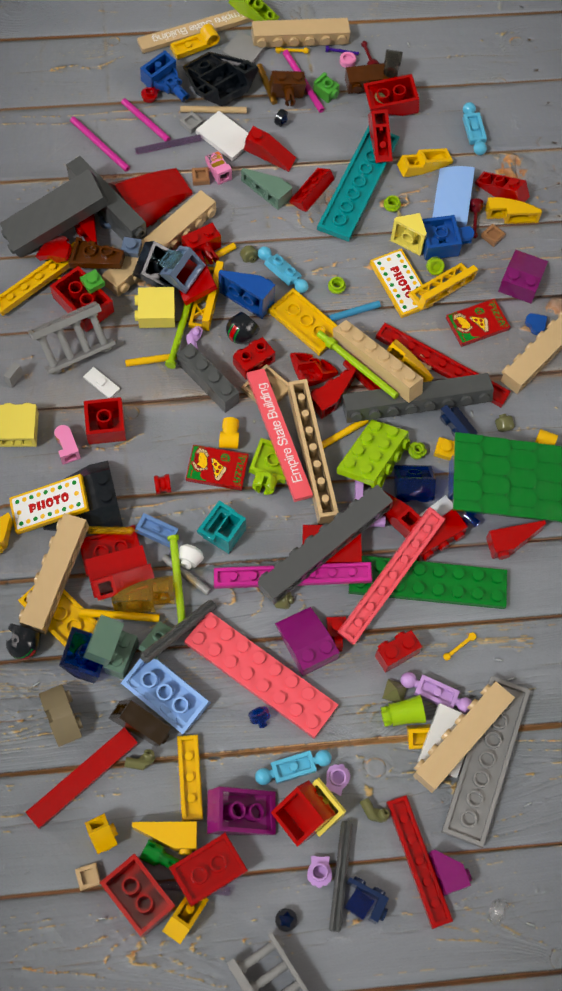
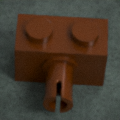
[269,71,306,106]

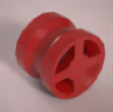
[154,474,171,495]

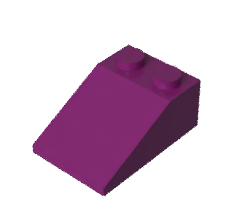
[498,249,548,304]
[275,607,340,676]
[207,786,276,835]

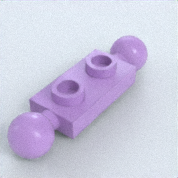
[401,672,472,714]

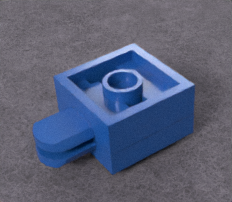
[422,215,474,260]

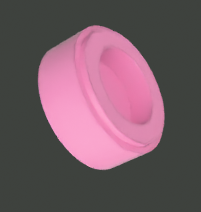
[340,52,356,68]

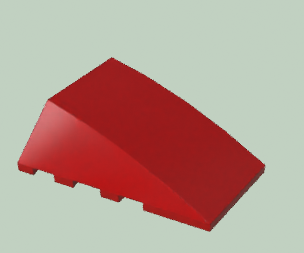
[108,168,193,228]

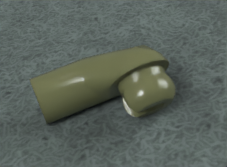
[125,749,155,770]
[360,798,390,823]

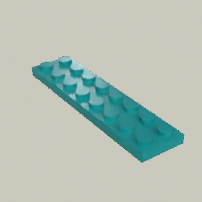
[317,126,400,242]

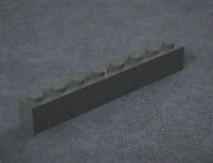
[343,373,494,423]
[258,484,393,605]

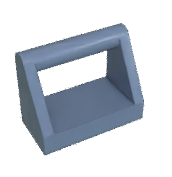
[159,246,206,294]

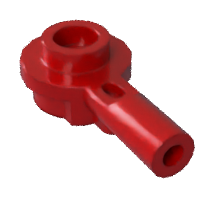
[141,87,160,103]

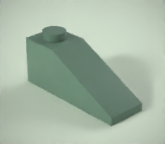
[241,168,293,210]

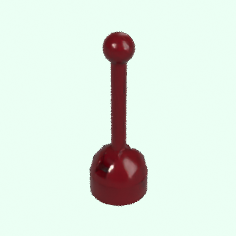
[361,41,380,65]
[469,198,483,239]

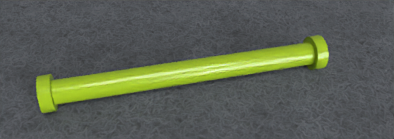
[165,303,192,369]
[167,535,186,624]

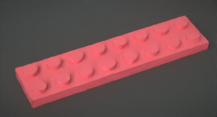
[184,612,339,739]

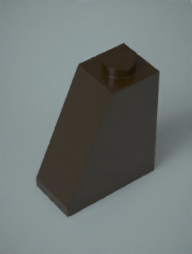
[109,700,171,746]

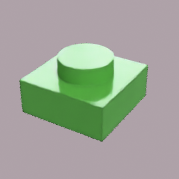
[80,269,105,294]

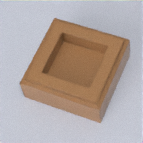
[192,167,210,186]
[481,223,506,247]

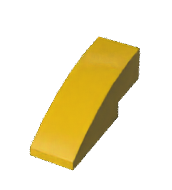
[397,148,453,177]
[485,197,542,224]
[387,339,434,382]

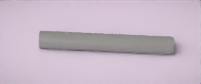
[161,554,211,595]

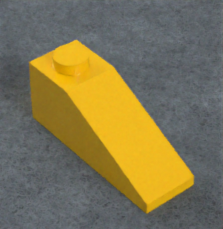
[132,822,197,855]

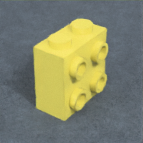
[135,287,175,328]
[0,403,39,447]

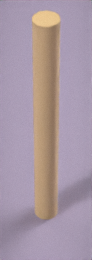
[180,105,247,114]

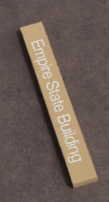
[137,9,253,54]

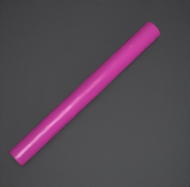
[121,98,170,143]

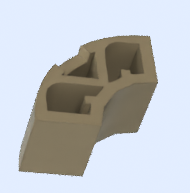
[39,684,83,747]

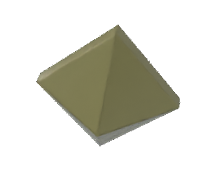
[382,679,407,703]

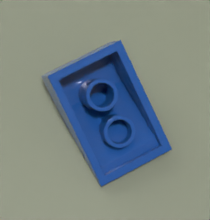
[218,270,275,319]

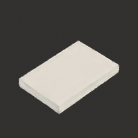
[196,111,249,161]
[417,704,466,778]

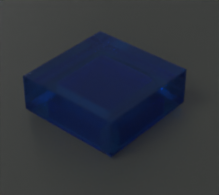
[344,889,374,921]

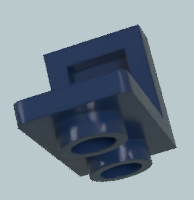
[346,876,389,924]

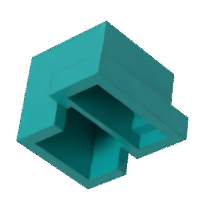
[197,501,246,554]

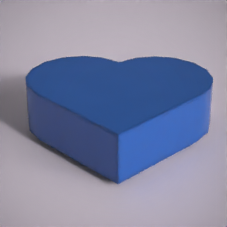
[525,313,547,335]

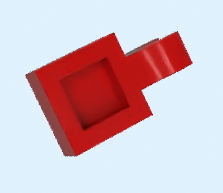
[326,616,346,652]

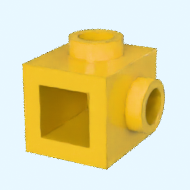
[85,813,118,854]

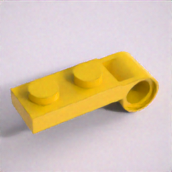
[170,23,220,60]

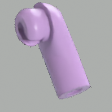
[186,326,203,349]

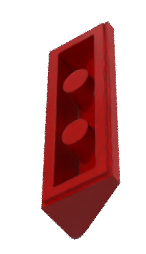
[289,168,334,212]

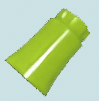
[380,694,426,727]

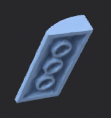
[432,166,475,227]
[121,658,211,735]

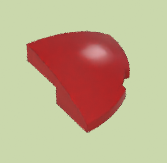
[35,235,71,263]
[290,353,338,387]

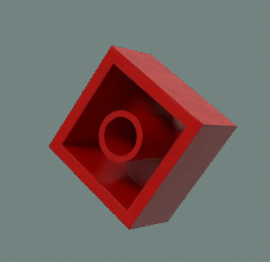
[84,397,126,445]

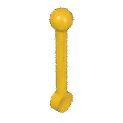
[275,47,309,54]
[443,632,476,661]

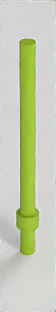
[317,330,399,399]

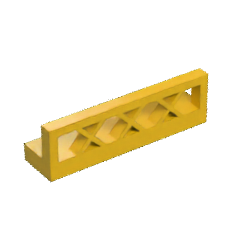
[188,261,224,331]
[408,262,478,310]

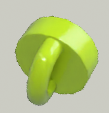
[426,257,445,275]

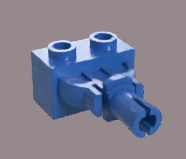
[140,50,190,102]

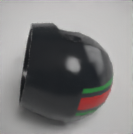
[226,312,260,344]
[6,623,40,660]

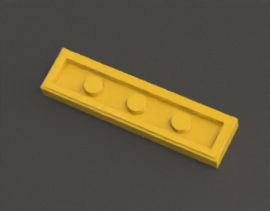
[177,735,203,822]

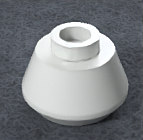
[179,544,204,569]

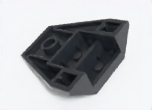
[183,52,259,106]
[43,461,123,534]

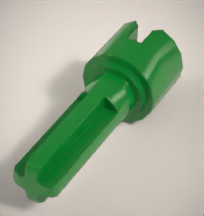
[139,839,180,868]

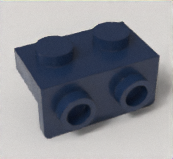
[440,405,477,436]

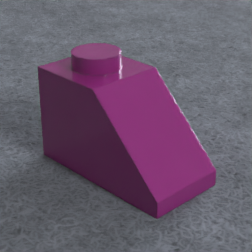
[428,850,472,896]

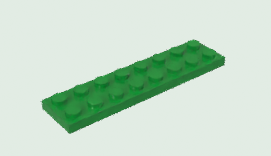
[348,556,507,609]

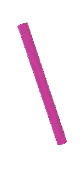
[283,50,325,113]
[70,116,130,172]

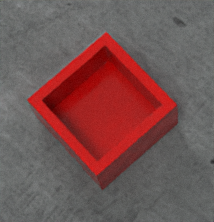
[270,780,336,847]

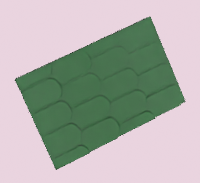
[448,432,562,523]

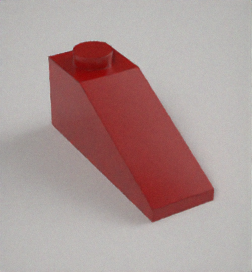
[368,109,393,163]
[244,126,296,172]
[486,520,546,560]

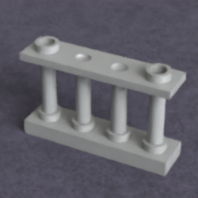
[28,302,116,375]
[226,932,308,991]

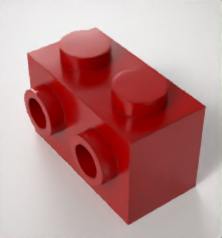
[233,337,276,380]
[375,630,422,673]

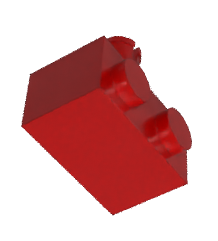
[181,223,221,264]

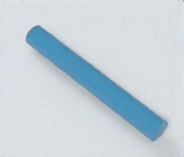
[328,300,381,321]

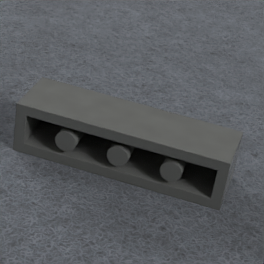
[177,343,239,413]

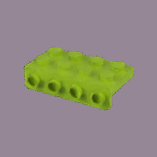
[336,420,410,488]

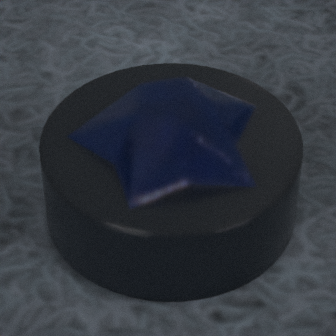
[274,109,288,127]
[275,908,297,932]

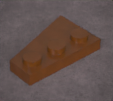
[69,237,125,269]

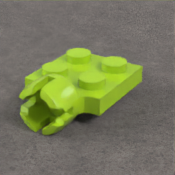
[249,438,286,495]

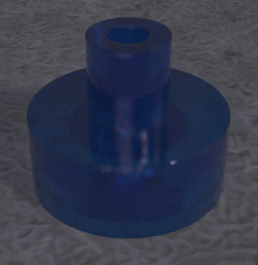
[462,512,480,527]
[248,706,270,728]

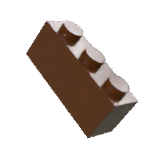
[345,62,398,94]

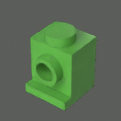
[313,72,339,103]

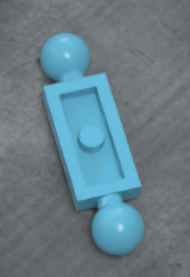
[462,102,487,155]
[258,246,309,293]
[255,750,332,785]

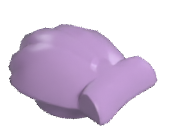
[326,764,351,796]
[307,856,332,888]

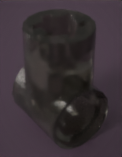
[383,49,403,78]

